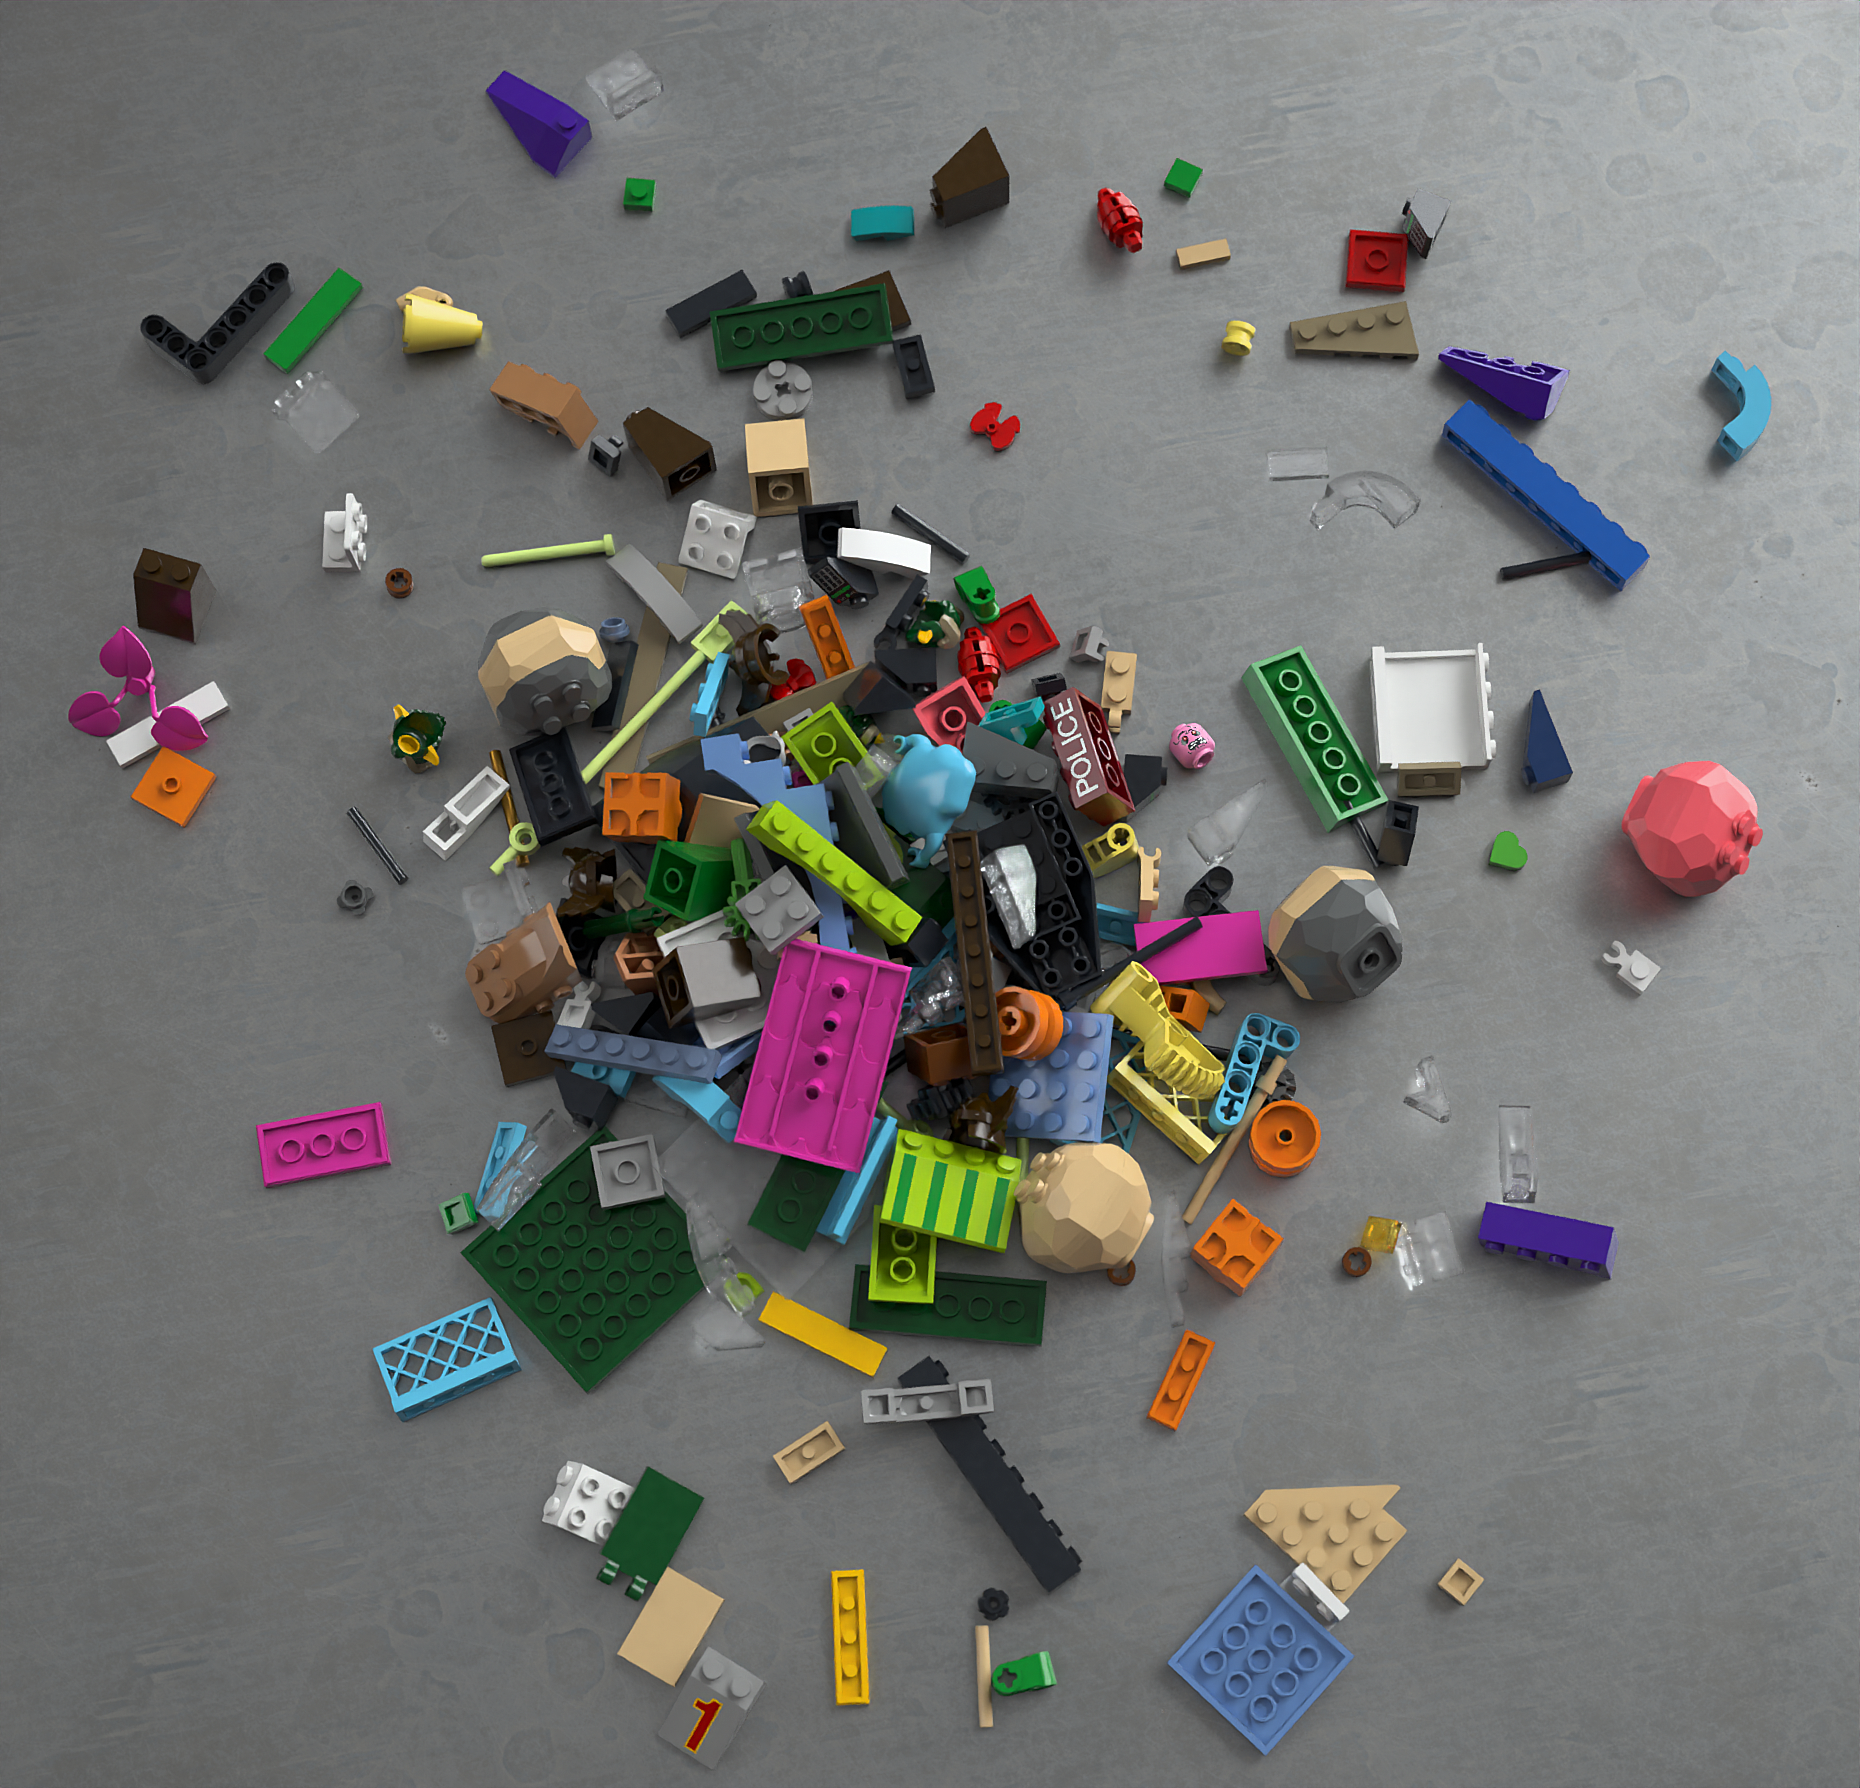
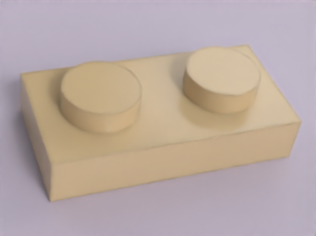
[773,1421,845,1485]

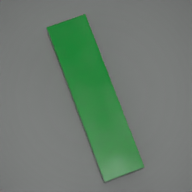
[263,268,363,374]

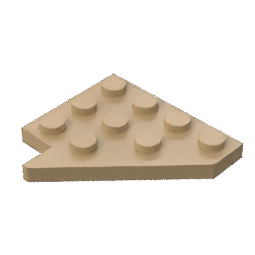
[1243,1484,1407,1604]

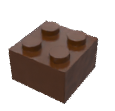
[903,1022,979,1086]

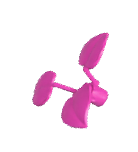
[68,626,209,751]

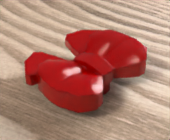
[970,402,1020,451]
[770,658,816,701]

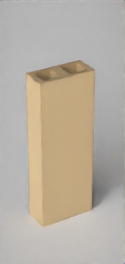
[1176,239,1231,270]

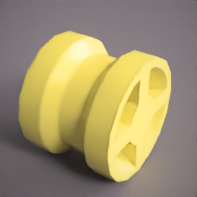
[1221,321,1255,356]

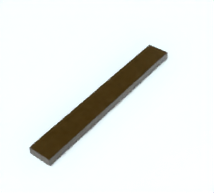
[945,830,1004,1077]

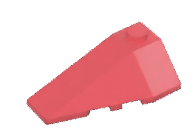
[912,677,985,753]

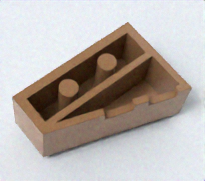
[489,361,599,450]

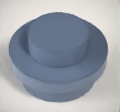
[599,617,630,643]

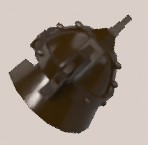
[719,610,789,716]
[557,846,617,918]
[942,1085,1019,1155]

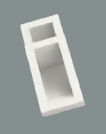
[837,528,931,579]
[423,766,510,861]

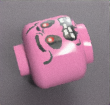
[1169,723,1215,769]

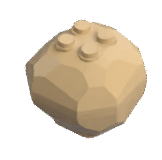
[1014,1142,1154,1273]

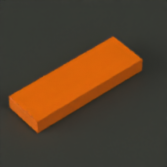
[798,595,855,680]
[1146,1329,1216,1432]

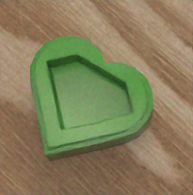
[1488,831,1528,871]

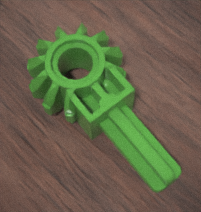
[722,838,761,942]

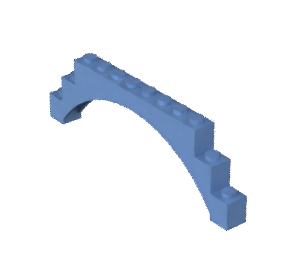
[700,733,857,1026]

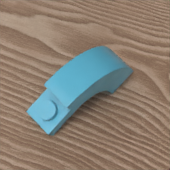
[1711,351,1771,462]
[652,1075,742,1143]

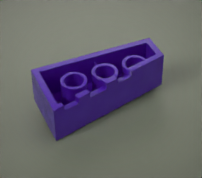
[1478,1202,1619,1279]

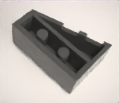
[962,721,1060,799]

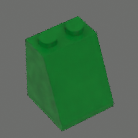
[643,839,753,921]

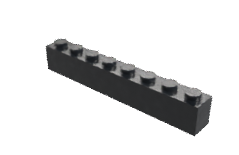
[897,1356,1082,1595]

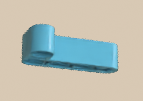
[1208,1013,1300,1134]

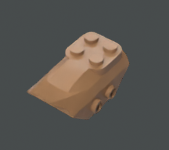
[465,902,582,1024]

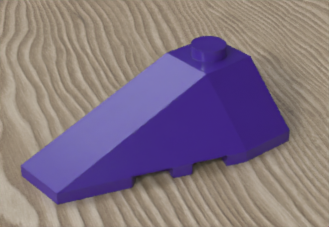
[485,70,592,178]
[1438,346,1570,420]

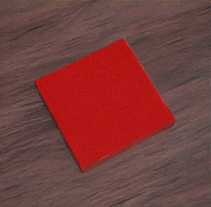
[1345,229,1409,292]
[978,594,1060,674]

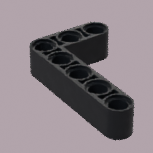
[140,262,295,384]

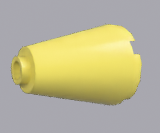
[402,294,482,354]

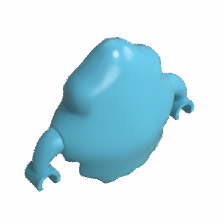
[882,734,976,869]

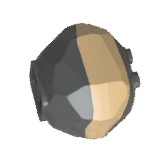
[478,607,612,736]
[1268,866,1403,1003]

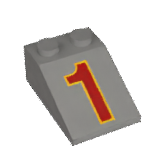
[657,1646,767,1771]

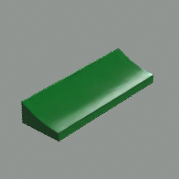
[1241,645,1389,833]

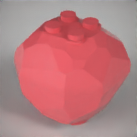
[1622,761,1763,897]

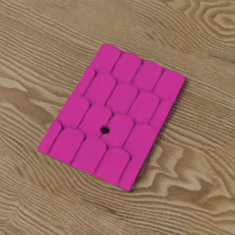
[734,939,912,1173]

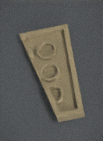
[1289,301,1419,359]

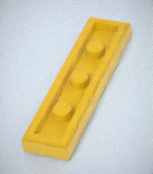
[758,1291,888,1378]
[831,1570,869,1706]

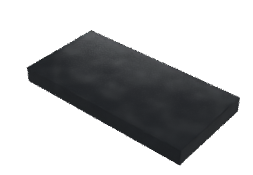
[509,727,598,847]

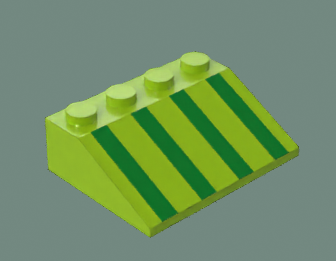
[879,1128,1021,1253]

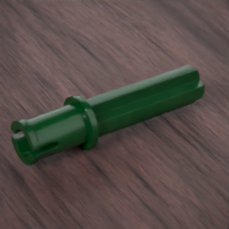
[582,907,664,939]

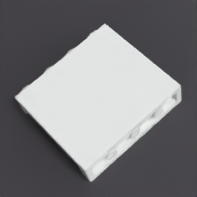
[1369,643,1496,773]

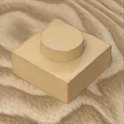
[1437,1558,1485,1606]

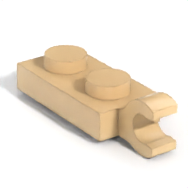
[1101,651,1137,734]
[1137,847,1162,922]

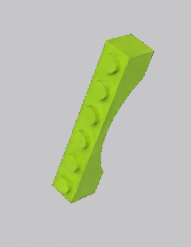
[746,800,922,946]

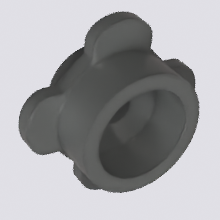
[337,880,373,915]

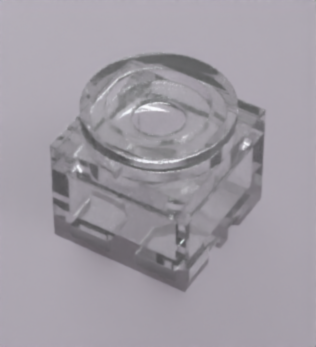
[742,548,814,634]

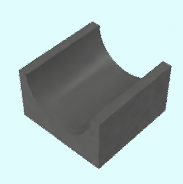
[734,762,911,931]

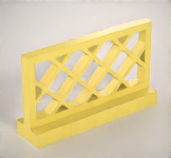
[1107,1039,1247,1165]

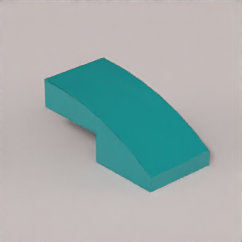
[851,206,914,241]

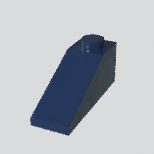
[1521,689,1573,793]

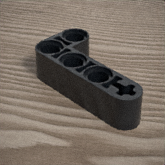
[1182,866,1280,986]

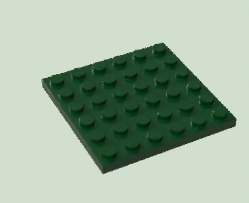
[460,1126,731,1394]

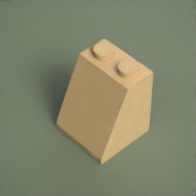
[745,418,813,517]

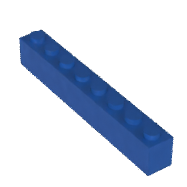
[1442,399,1650,591]

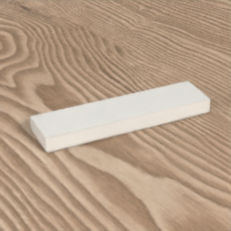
[106,681,230,769]

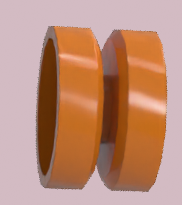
[995,986,1063,1061]
[1248,1100,1321,1178]

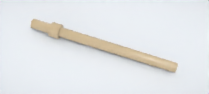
[1180,1055,1287,1225]

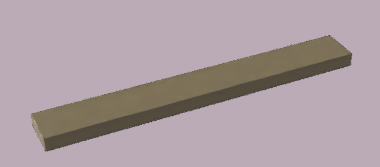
[598,562,688,790]
[646,661,870,765]

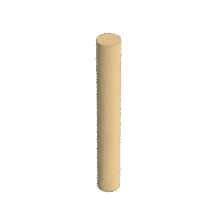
[975,1625,993,1728]

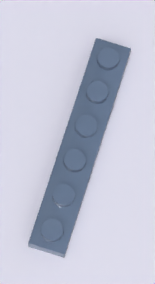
[544,1024,722,1084]

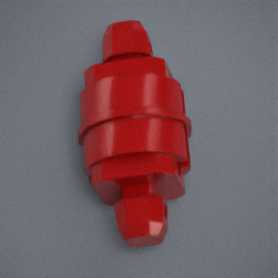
[1096,187,1143,253]
[957,627,1001,703]

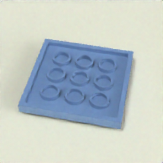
[988,1012,1114,1143]
[1167,1564,1355,1756]

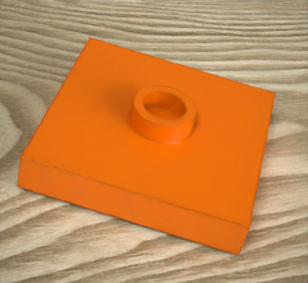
[131,746,217,828]

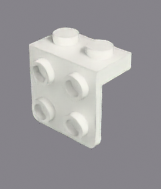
[542,1461,634,1546]

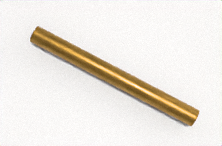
[489,750,530,867]

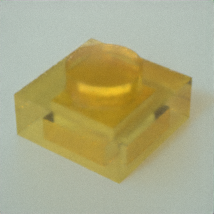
[1360,1216,1402,1254]

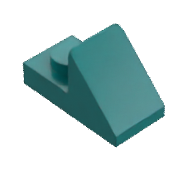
[978,697,1045,745]

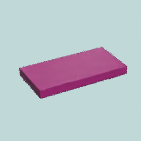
[1133,910,1267,985]
[256,1102,391,1188]

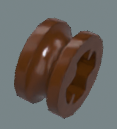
[385,568,414,599]
[1342,1247,1372,1277]
[1107,1260,1136,1286]

